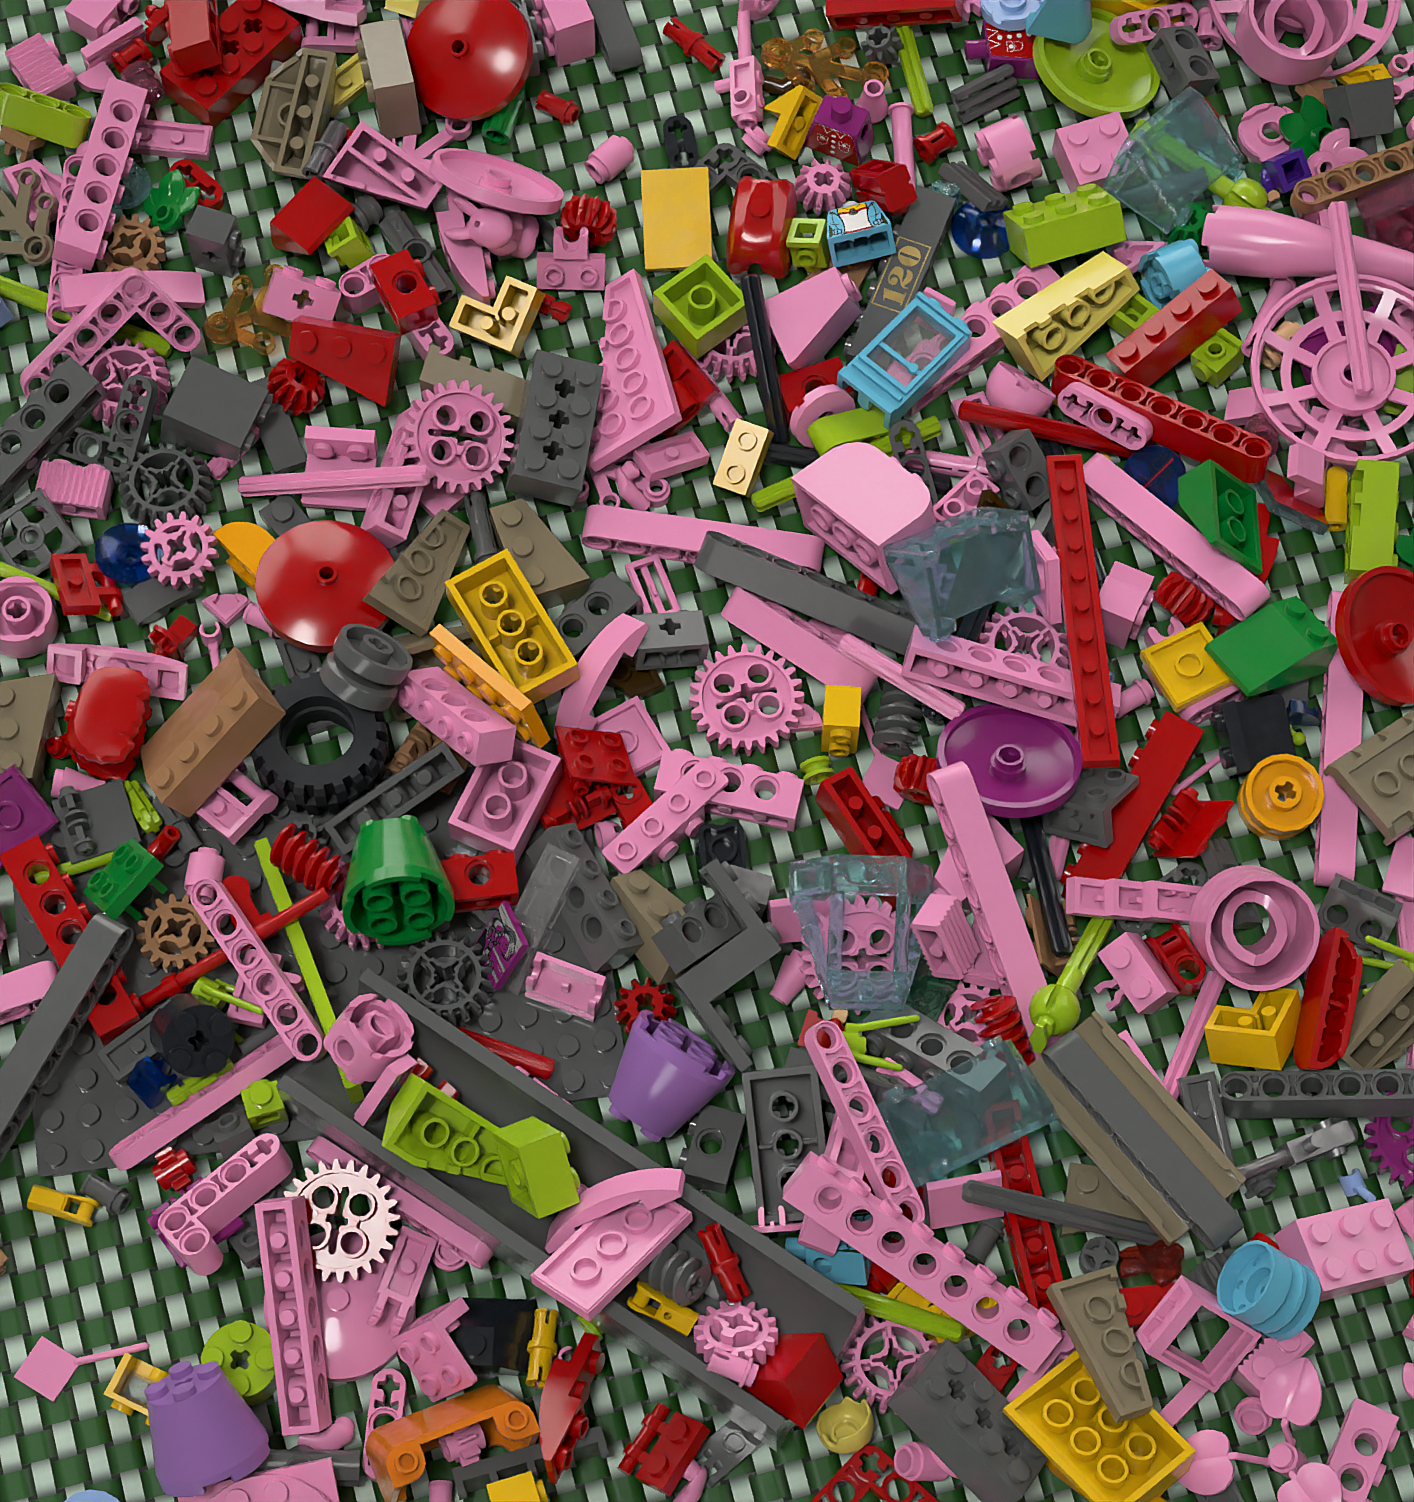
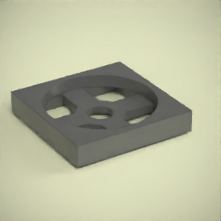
[0,488,82,577]

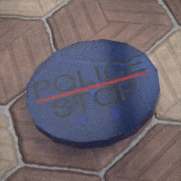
[1123,444,1186,508]

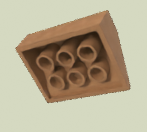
[140,647,286,818]

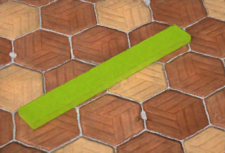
[254,837,365,1103]

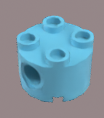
[1138,238,1210,309]

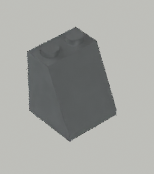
[160,356,271,461]

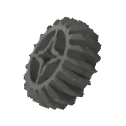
[118,441,214,534]
[396,931,495,1027]

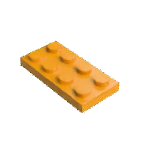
[429,624,551,749]

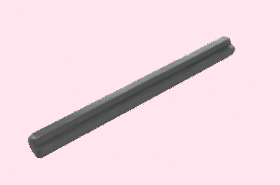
[962,1180,1162,1247]

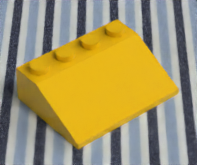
[1002,1350,1196,1502]

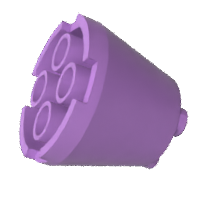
[608,1010,735,1142]
[144,1361,271,1497]

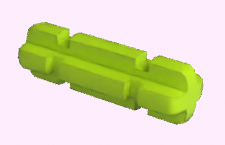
[123,780,163,833]
[166,1058,234,1106]

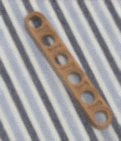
[1290,140,1414,214]

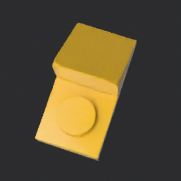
[764,85,823,160]

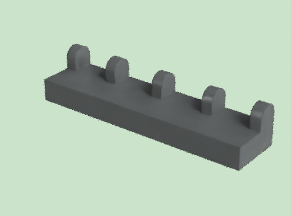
[451,1426,609,1500]

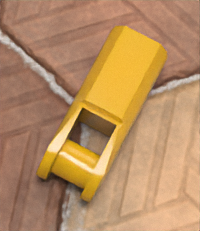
[1324,465,1348,532]
[27,1184,100,1227]
[627,1280,699,1338]

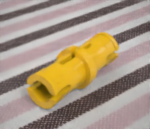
[526,1308,559,1389]

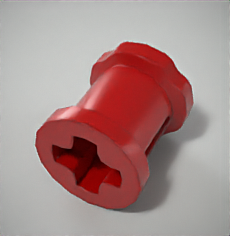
[109,36,154,79]
[913,121,958,164]

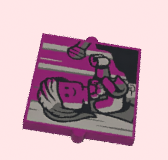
[474,901,529,990]

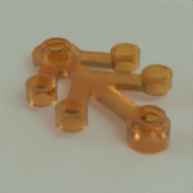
[761,28,889,97]
[204,264,311,355]

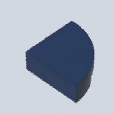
[1286,699,1321,726]

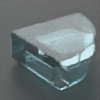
[928,180,960,209]

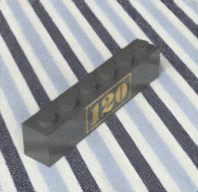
[843,186,956,371]

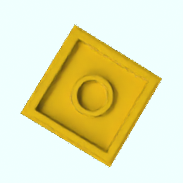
[1139,621,1235,713]

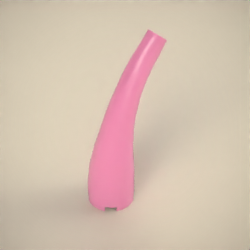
[1202,205,1414,290]

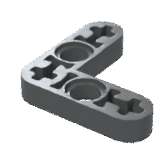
[693,143,779,199]
[53,375,159,473]

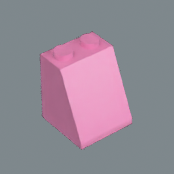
[765,266,863,371]
[931,814,1024,917]

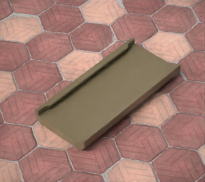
[1323,709,1414,846]
[1018,1010,1247,1247]

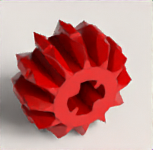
[560,193,617,248]
[267,358,326,417]
[1153,571,1215,627]
[893,754,937,807]
[614,977,676,1036]

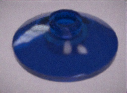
[951,201,1010,259]
[94,523,164,584]

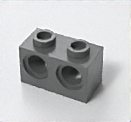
[1145,25,1220,102]
[981,429,1049,512]
[1317,873,1403,954]
[651,894,742,974]

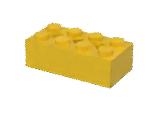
[444,549,580,704]

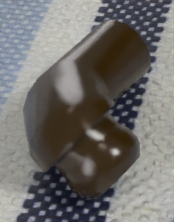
[762,68,811,96]

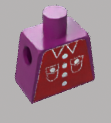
[964,20,1041,79]
[803,95,874,166]

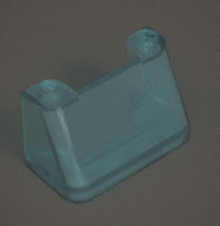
[1102,86,1245,234]
[883,507,1041,641]
[876,1036,1060,1188]

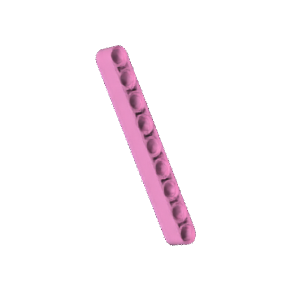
[1314,590,1363,887]
[926,761,1065,1061]

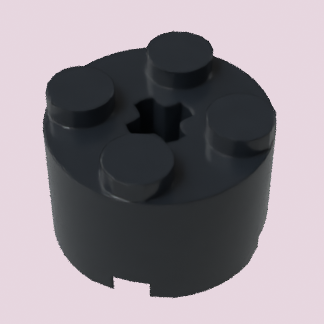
[149,993,235,1077]

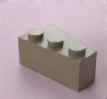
[355,18,422,139]
[419,343,526,432]
[0,673,62,793]

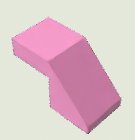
[1224,386,1309,435]
[1287,442,1326,508]

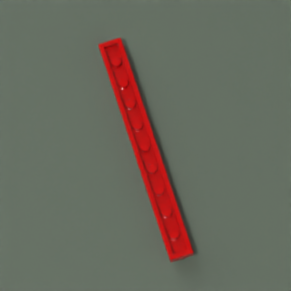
[1045,454,1120,769]

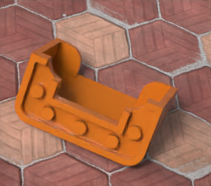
[365,1384,541,1502]

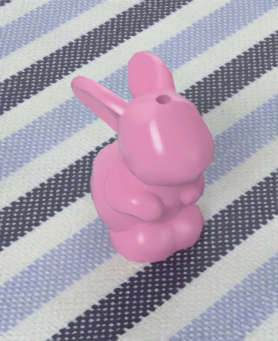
[444,197,539,259]

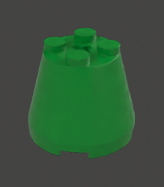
[342,815,455,945]

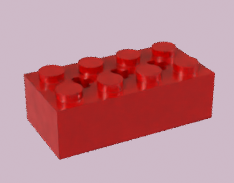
[159,0,303,130]

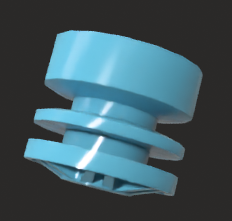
[1216,1240,1321,1341]

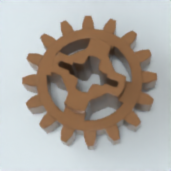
[94,214,166,272]
[136,894,217,974]

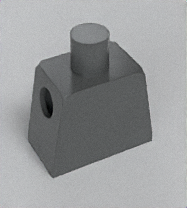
[1323,78,1394,156]

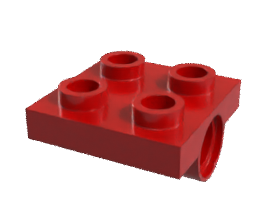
[662,340,720,438]

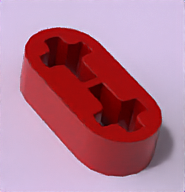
[169,159,224,211]

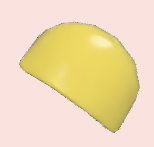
[816,1396,875,1454]

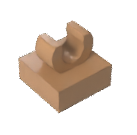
[0,126,46,163]

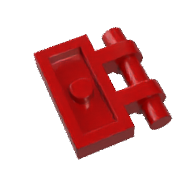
[49,553,124,616]
[617,1402,710,1496]

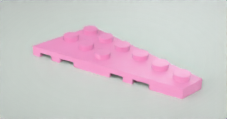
[588,268,682,472]

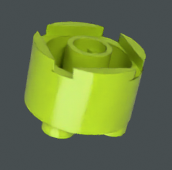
[201,1320,277,1406]

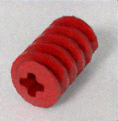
[270,823,350,896]
[970,995,1035,1077]

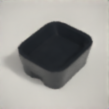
[694,822,751,888]

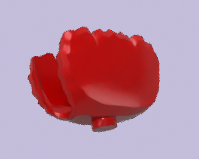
[726,176,797,279]
[64,667,153,781]

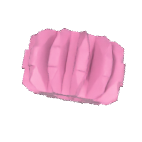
[795,158,852,217]

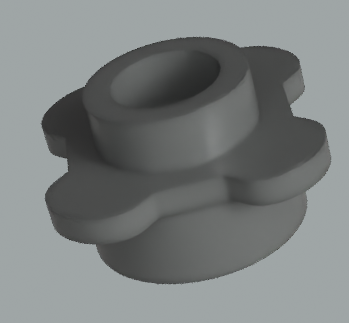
[1244,1168,1279,1199]

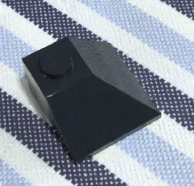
[455,1297,536,1376]

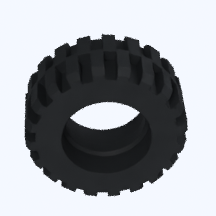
[251,671,390,816]

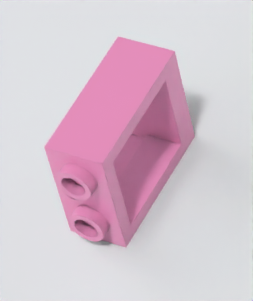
[1135,1275,1262,1393]

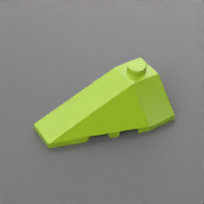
[382,1073,507,1185]

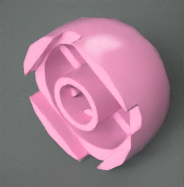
[986,361,1056,417]

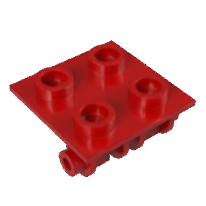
[554,726,637,796]
[540,767,617,831]
[1147,786,1235,858]

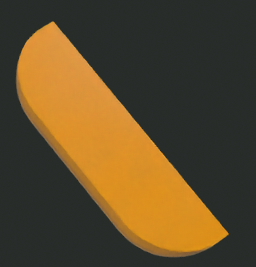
[212,522,275,593]

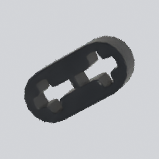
[663,116,699,169]

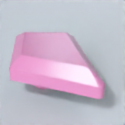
[1108,241,1166,274]

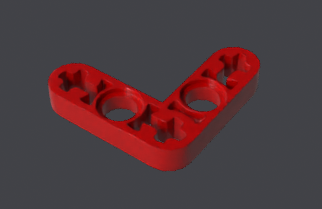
[811,1445,939,1502]

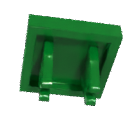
[83,838,168,921]

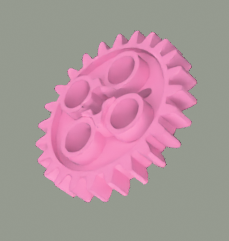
[401,380,514,494]
[689,643,804,756]
[798,895,918,1015]

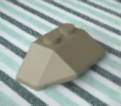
[250,47,337,179]

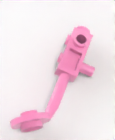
[714,0,779,129]

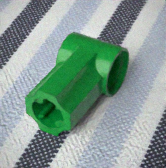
[481,84,526,145]

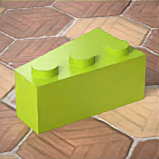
[1344,459,1400,584]

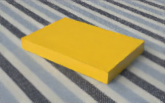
[641,167,713,272]

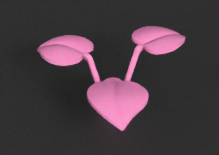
[1178,1357,1343,1502]

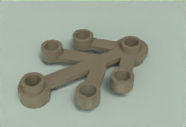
[0,168,59,266]

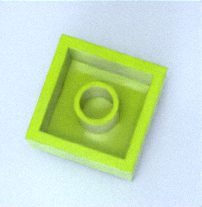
[653,254,748,359]
[492,1116,580,1219]

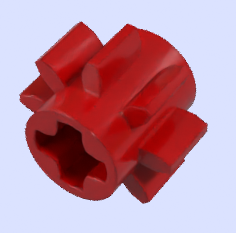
[151,1145,198,1192]

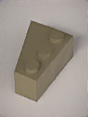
[489,498,590,610]
[610,869,719,985]
[1341,959,1414,1070]

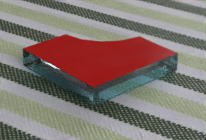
[1254,469,1330,535]

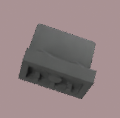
[1042,768,1139,848]

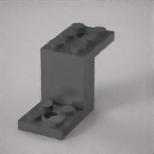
[670,858,782,1072]

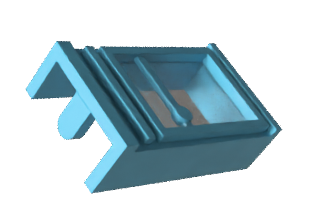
[837,291,972,430]

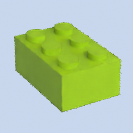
[1003,184,1127,268]

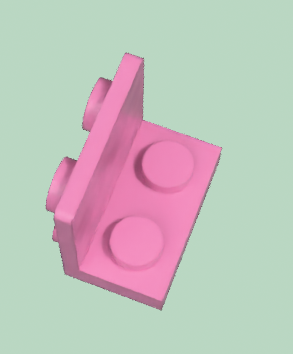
[301,425,378,511]
[391,1297,477,1402]

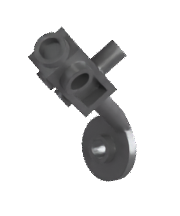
[1226,1118,1358,1204]

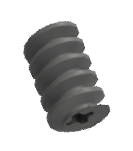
[872,681,925,756]
[636,1243,711,1307]

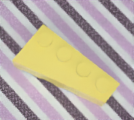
[992,251,1140,382]

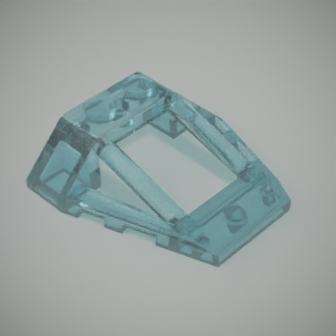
[788,854,933,1011]

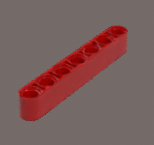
[1051,354,1271,483]

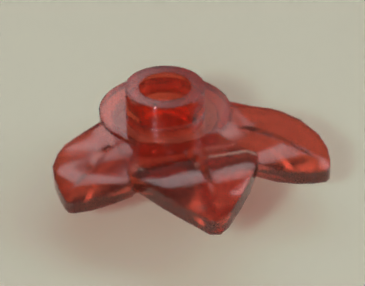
[1119,1239,1184,1287]

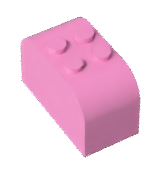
[791,442,941,594]

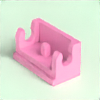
[525,951,607,1022]

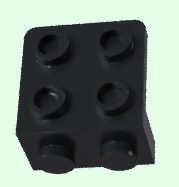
[1211,694,1296,777]

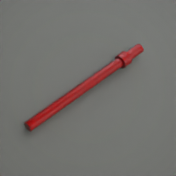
[138,886,332,1010]

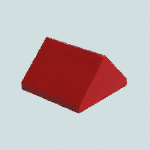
[270,176,355,255]
[742,1333,843,1429]

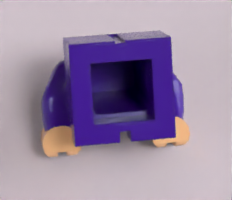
[1260,147,1312,203]

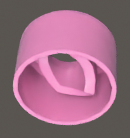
[1235,0,1353,85]
[1189,865,1320,991]

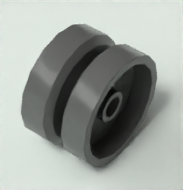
[319,624,413,711]

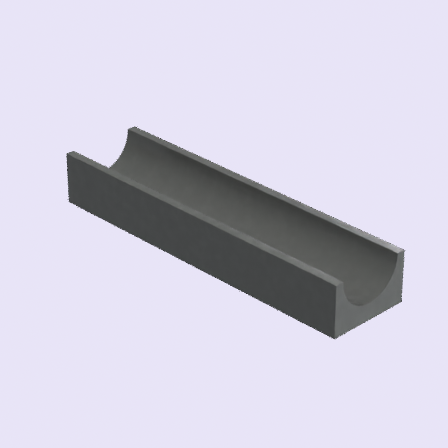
[276,968,866,1452]

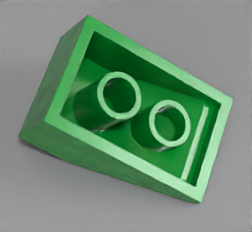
[1178,459,1262,575]
[1204,596,1338,697]

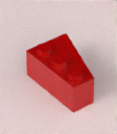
[288,315,402,407]

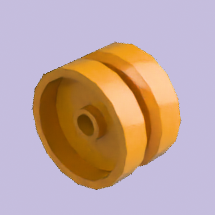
[1237,754,1325,841]

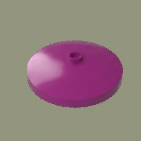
[936,703,1082,818]

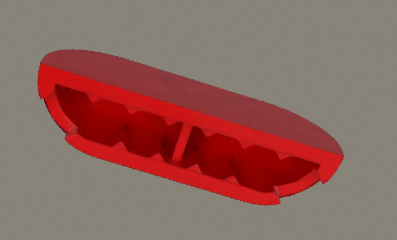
[1293,927,1363,1071]

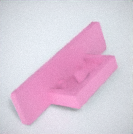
[602,758,729,874]

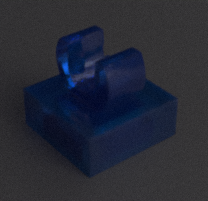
[126,1056,177,1110]

